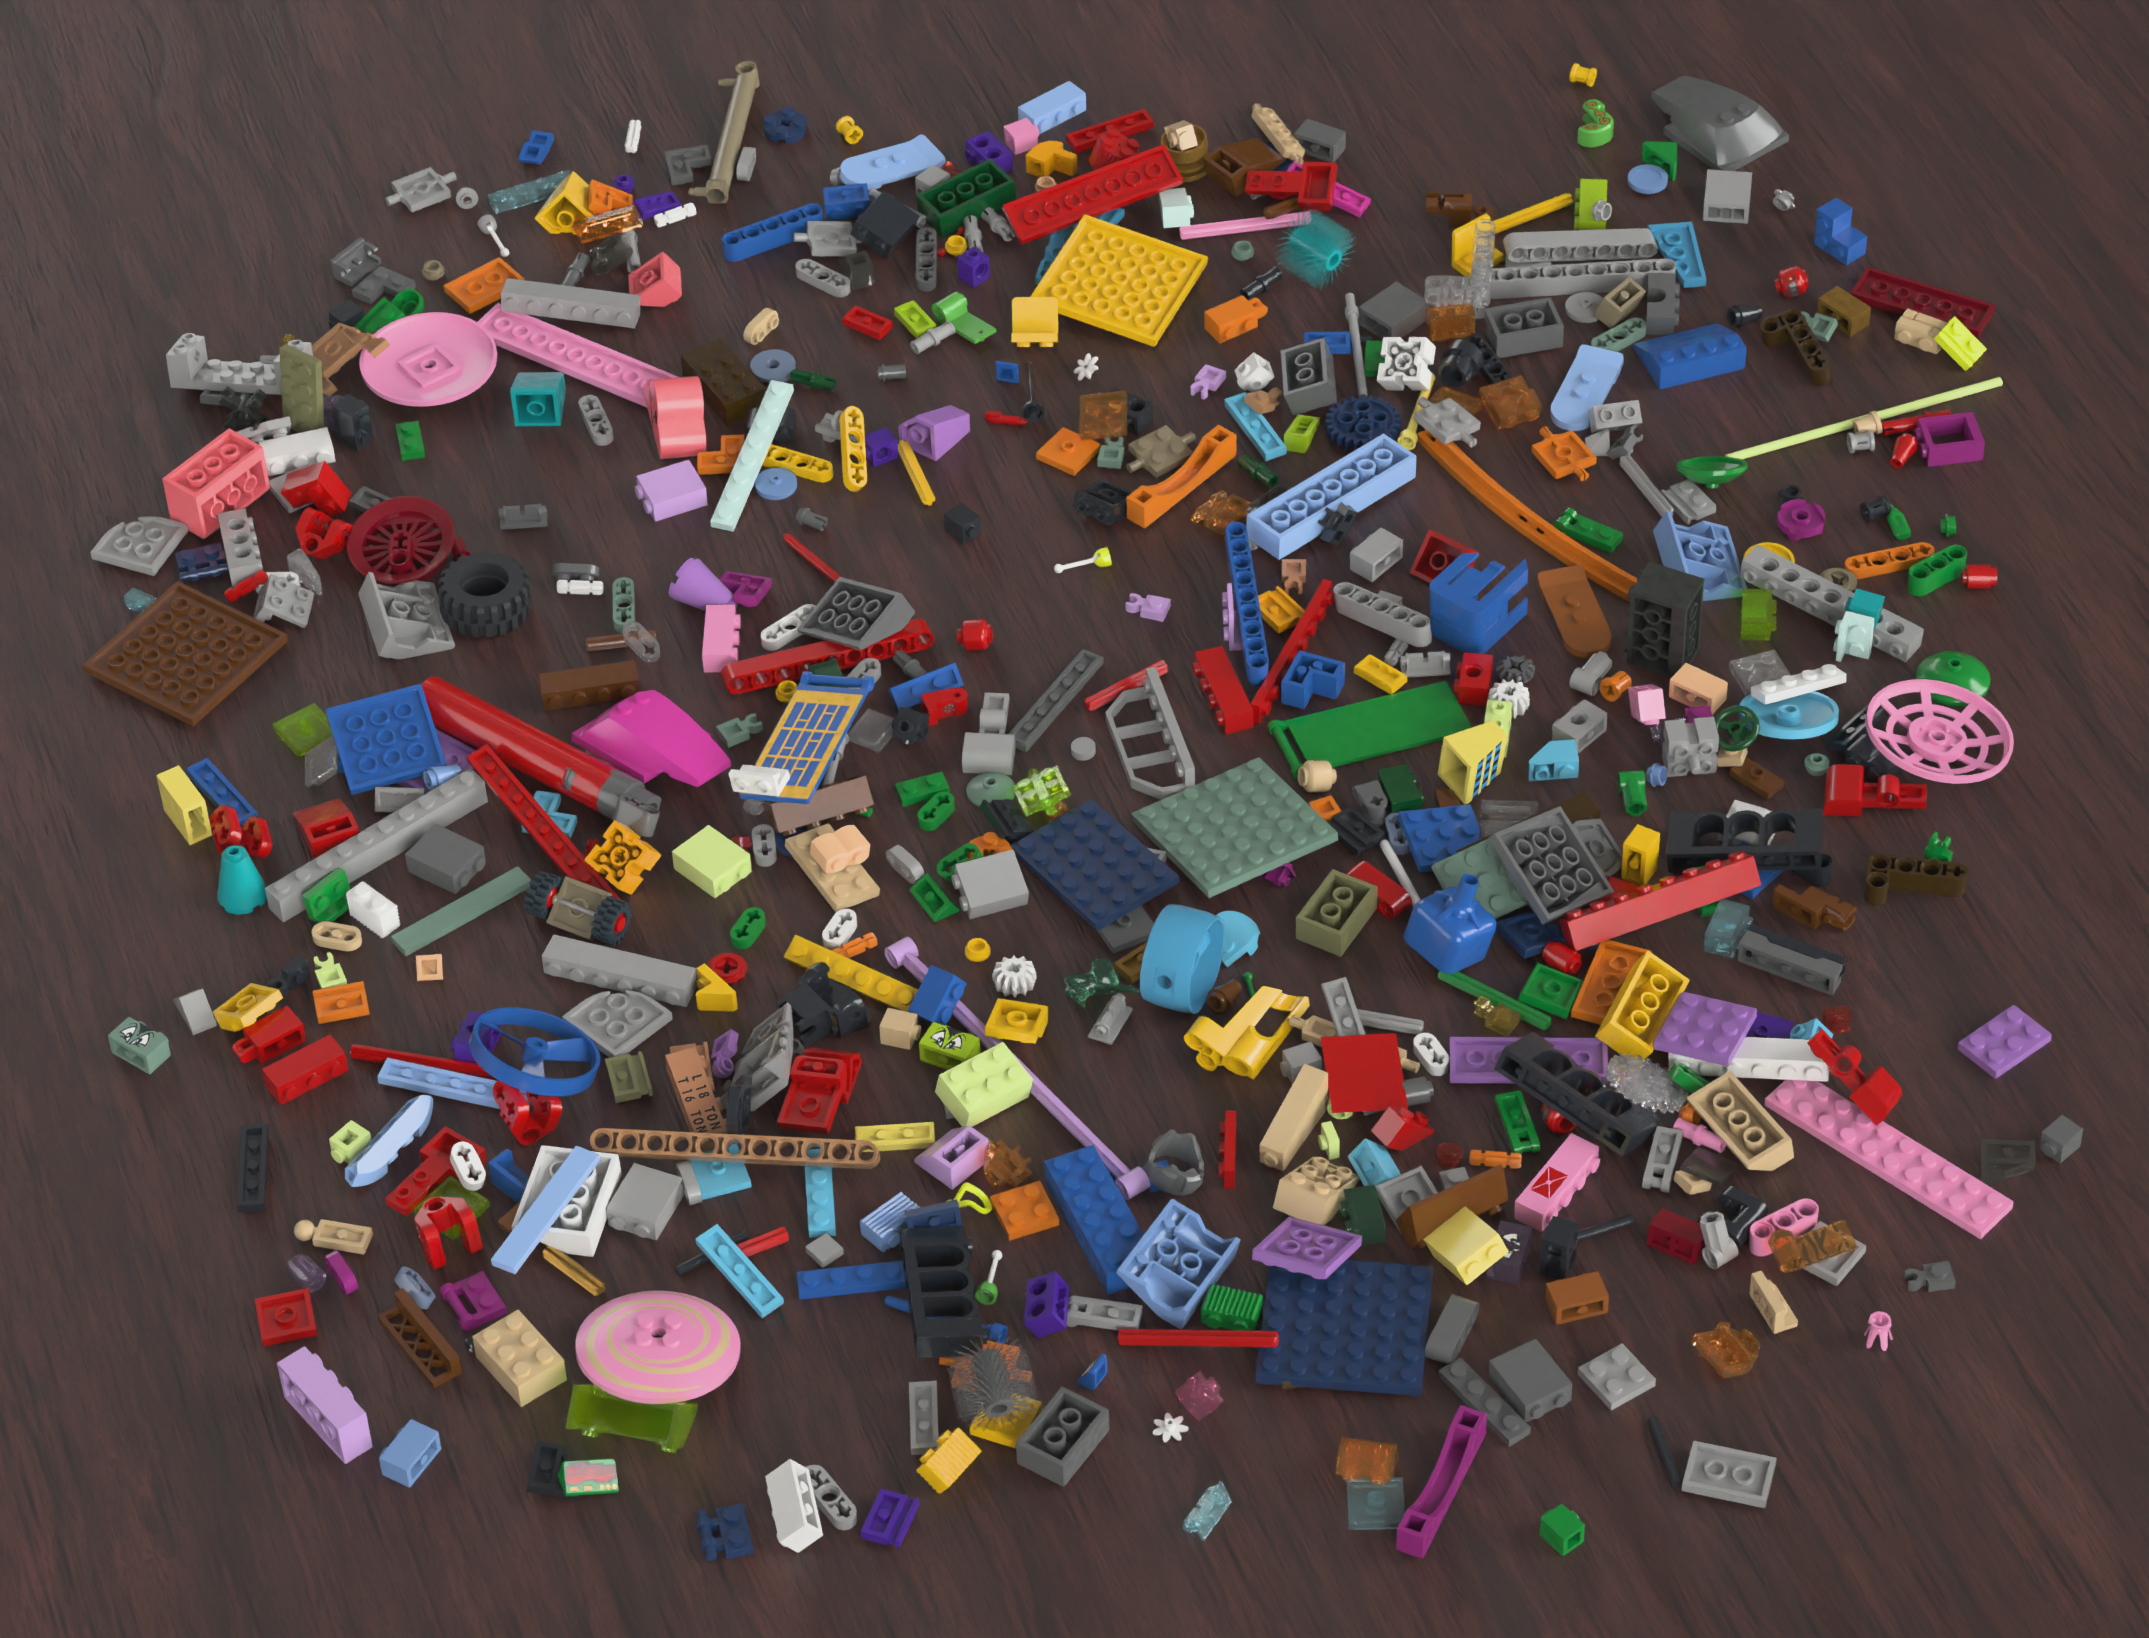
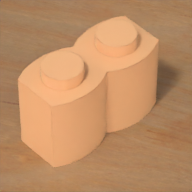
[810,825,870,873]

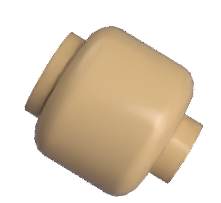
[1298,760,1337,793]

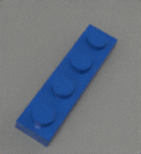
[186,758,258,826]
[797,1261,905,1300]

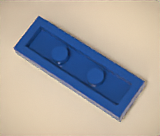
[888,663,964,712]

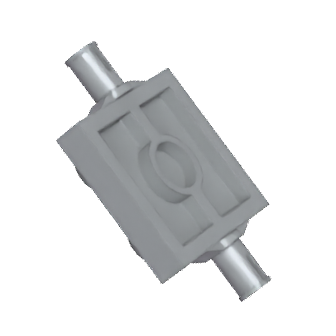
[385,167,457,212]
[793,221,862,257]
[1414,397,1481,447]

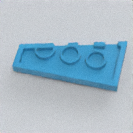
[1647,222,1707,288]

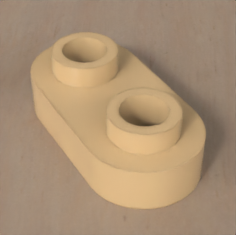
[744,308,779,345]
[312,922,362,951]

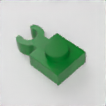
[1924,831,1953,862]

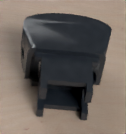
[775,961,872,1049]

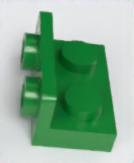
[302,867,351,923]

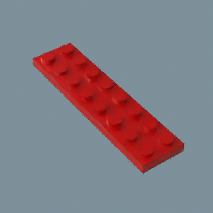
[1002,144,1183,245]

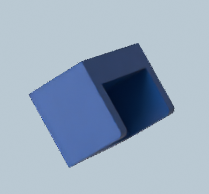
[488,1149,530,1204]

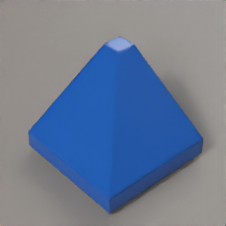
[995,361,1019,384]

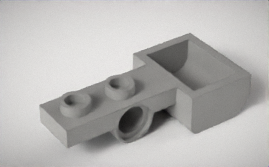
[962,692,1016,775]

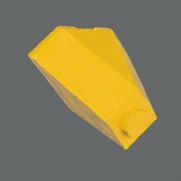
[534,171,597,235]

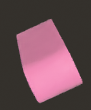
[1749,1199,1819,1256]

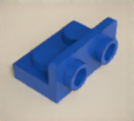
[823,183,870,221]

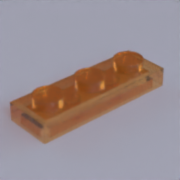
[573,205,643,244]

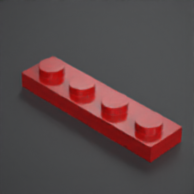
[1066,109,1154,153]

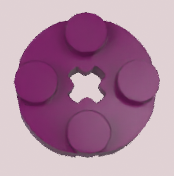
[1777,499,1825,541]

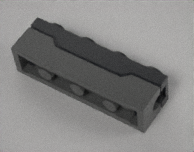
[1737,923,1847,996]

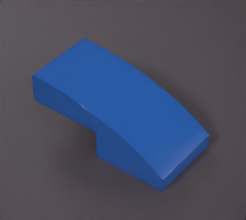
[518,130,554,165]

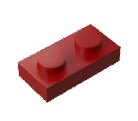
[842,305,893,340]

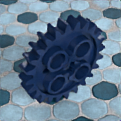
[1325,395,1401,451]

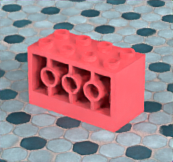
[162,428,270,539]

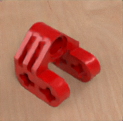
[295,507,352,560]
[209,805,272,859]
[493,1080,562,1146]
[414,1197,483,1270]

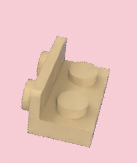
[1749,1271,1798,1334]

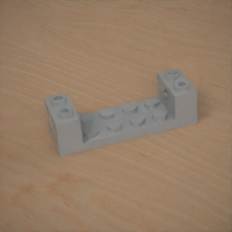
[166,333,313,395]

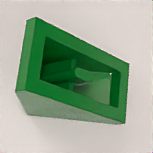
[1641,141,1677,181]

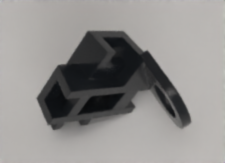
[1317,502,1358,546]

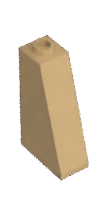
[1260,1064,1328,1171]

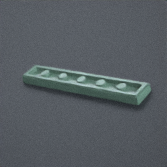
[391,866,531,956]

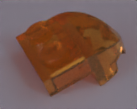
[1691,1322,1760,1379]

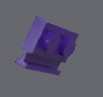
[861,1489,920,1549]

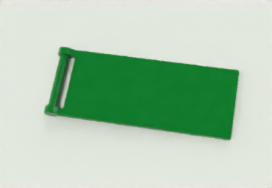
[1267,681,1472,779]

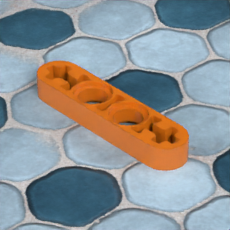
[1844,542,1935,579]

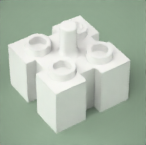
[1377,337,1436,391]

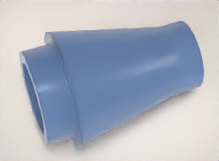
[423,764,462,790]

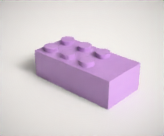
[277,1346,373,1464]

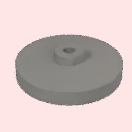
[1565,292,1603,323]

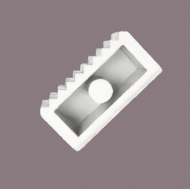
[346,882,401,938]

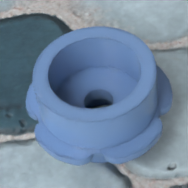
[1646,763,1667,787]

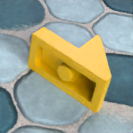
[696,963,738,1012]

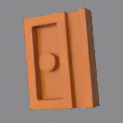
[313,981,370,1024]

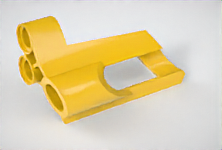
[1184,986,1310,1079]

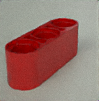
[1344,861,1412,919]

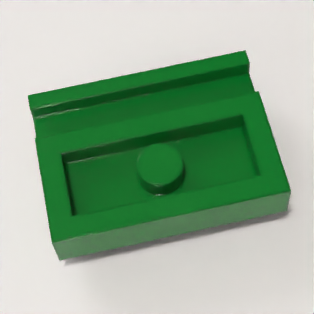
[353,297,406,335]

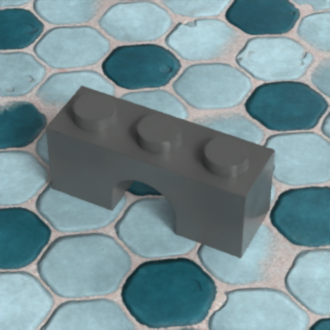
[1646,273,1680,335]

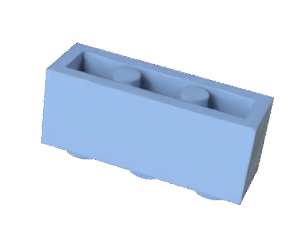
[1018,81,1086,134]

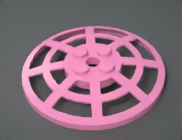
[1865,679,2014,784]

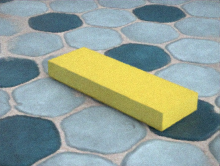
[855,1122,935,1152]

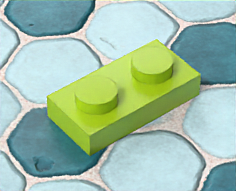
[894,300,936,339]

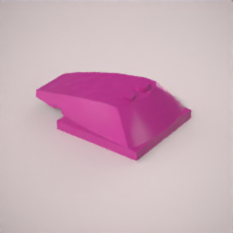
[572,690,731,787]

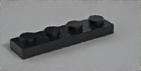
[237,1124,269,1213]

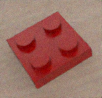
[255,1288,317,1347]

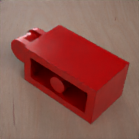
[232,1006,306,1064]

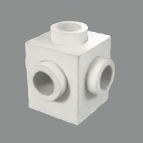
[1235,352,1275,392]

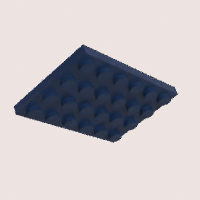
[1010,798,1179,931]

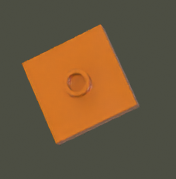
[1036,427,1101,476]

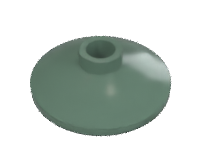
[966,772,1016,808]

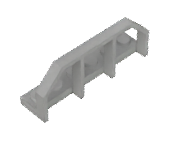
[1105,667,1195,800]

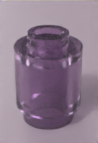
[287,1254,326,1292]

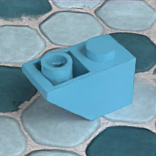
[1528,739,1579,781]

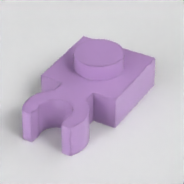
[1191,364,1226,400]
[1126,593,1171,622]

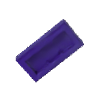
[632,191,682,220]

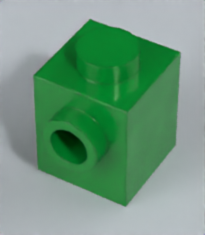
[1540,1504,1585,1556]

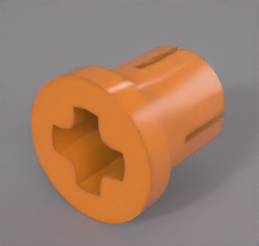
[1599,671,1632,702]

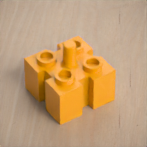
[585,820,662,895]

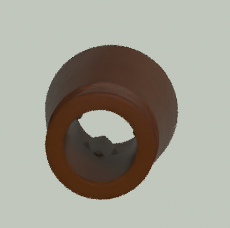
[1206,979,1242,1012]

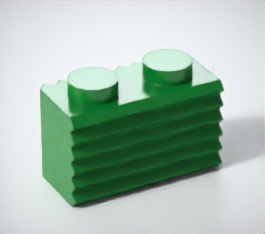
[1201,1284,1263,1331]

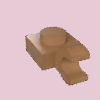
[1244,387,1284,414]

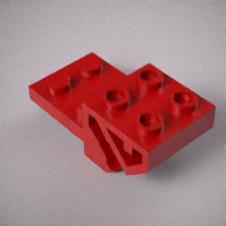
[777,1047,862,1134]

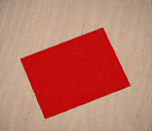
[1321,1033,1408,1113]

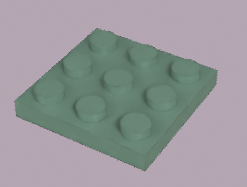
[1431,838,1527,920]

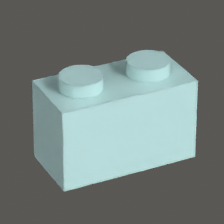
[1159,188,1194,228]

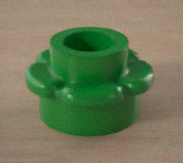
[1941,514,1956,538]

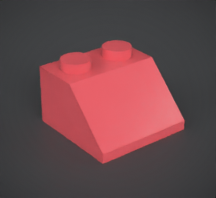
[628,252,682,307]

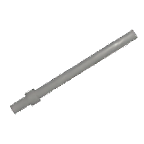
[1345,293,1368,399]

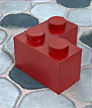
[280,460,351,517]

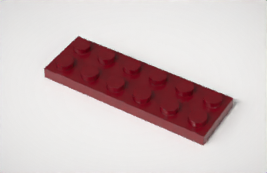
[1850,266,1996,338]

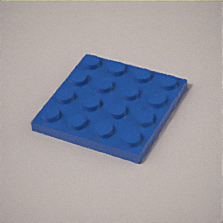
[325,684,447,795]

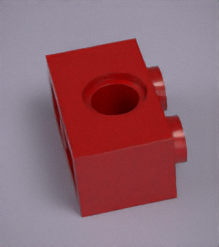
[1454,652,1493,706]

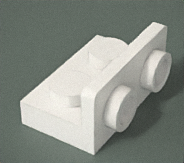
[729,765,790,797]

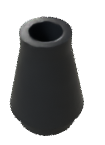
[1727,305,1762,328]

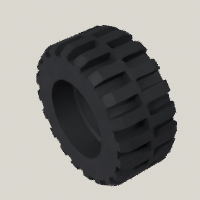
[438,551,531,638]

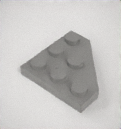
[237,416,291,445]

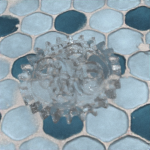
[1605,1053,1689,1113]

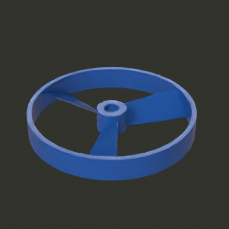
[469,1007,600,1096]

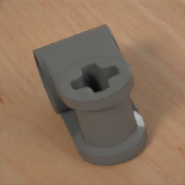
[1352,780,1388,826]

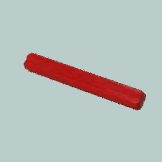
[1084,660,1168,711]

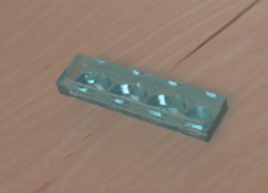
[487,170,571,214]

